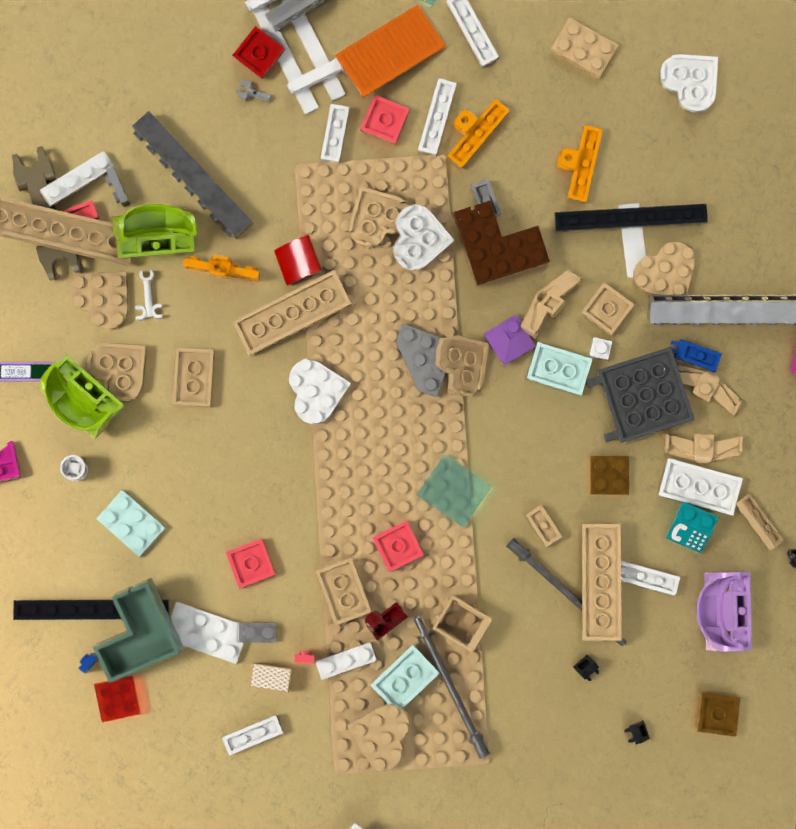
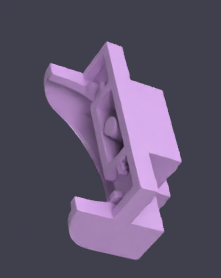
[697,572,752,651]

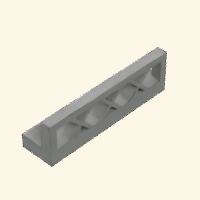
[265,0,327,32]

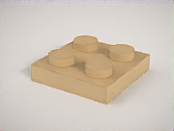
[581,282,634,336]

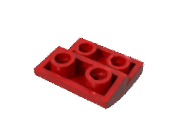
[274,235,321,285]

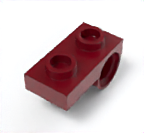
[365,602,408,641]

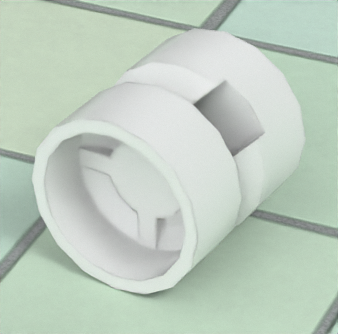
[60,455,89,482]

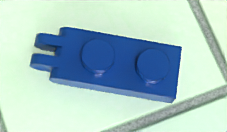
[670,339,722,372]

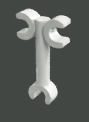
[135,270,163,321]

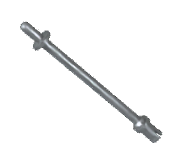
[506,538,626,646]
[414,616,491,759]

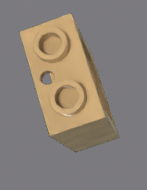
[431,595,492,653]

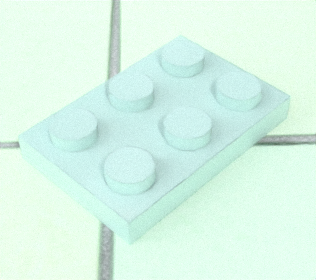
[526,342,592,396]
[97,490,166,557]
[371,645,439,708]

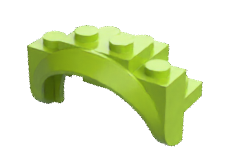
[112,204,197,258]
[38,355,124,439]

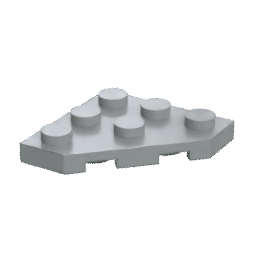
[396,324,446,398]

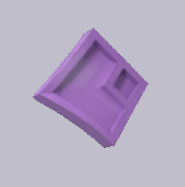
[483,315,536,366]

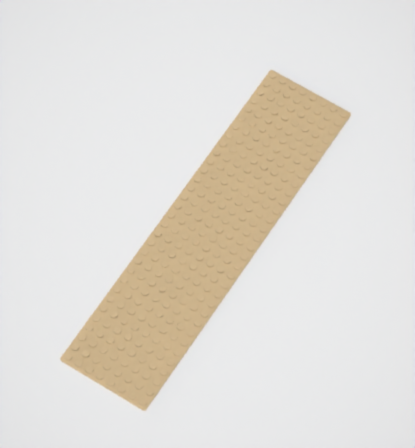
[295,154,489,775]

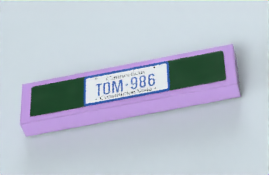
[0,362,54,382]

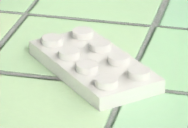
[658,458,743,516]
[170,602,244,664]

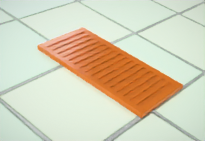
[335,5,446,98]

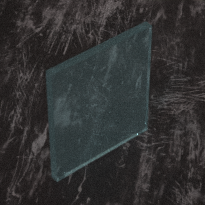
[416,454,492,528]

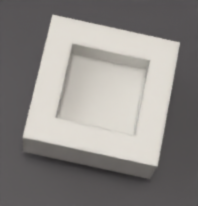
[589,337,612,361]

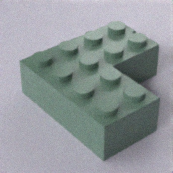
[93,578,184,683]

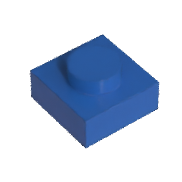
[79,653,98,673]

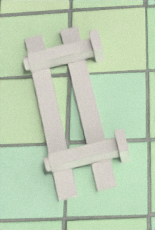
[245,0,346,115]

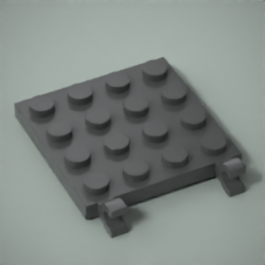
[586,347,695,443]

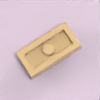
[525,505,562,547]

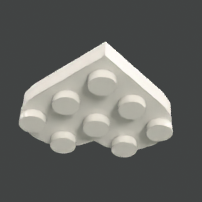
[660,54,718,113]
[393,204,454,270]
[289,359,351,424]

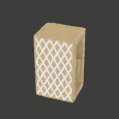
[249,663,292,692]

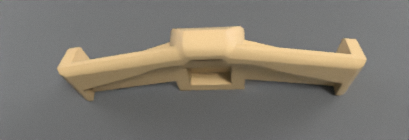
[520,270,583,339]
[676,363,742,416]
[664,433,743,464]

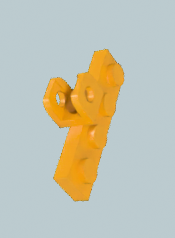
[446,98,510,169]
[556,125,603,203]
[183,255,260,282]

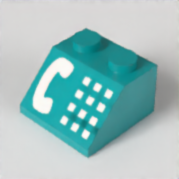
[665,502,719,554]

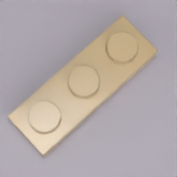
[736,493,784,550]

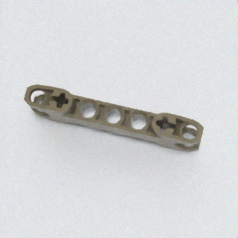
[12,146,81,281]

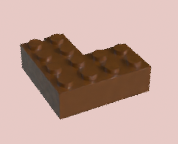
[452,201,550,286]

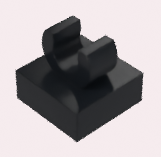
[573,655,599,681]
[624,720,650,744]

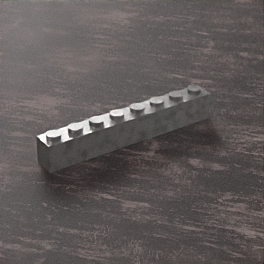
[132,111,253,239]
[648,295,796,325]

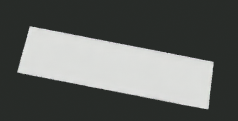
[618,203,646,278]

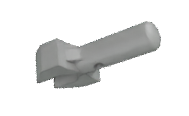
[236,80,272,102]

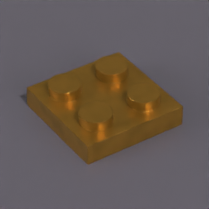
[590,456,629,495]
[696,693,740,737]

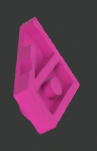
[0,441,21,482]

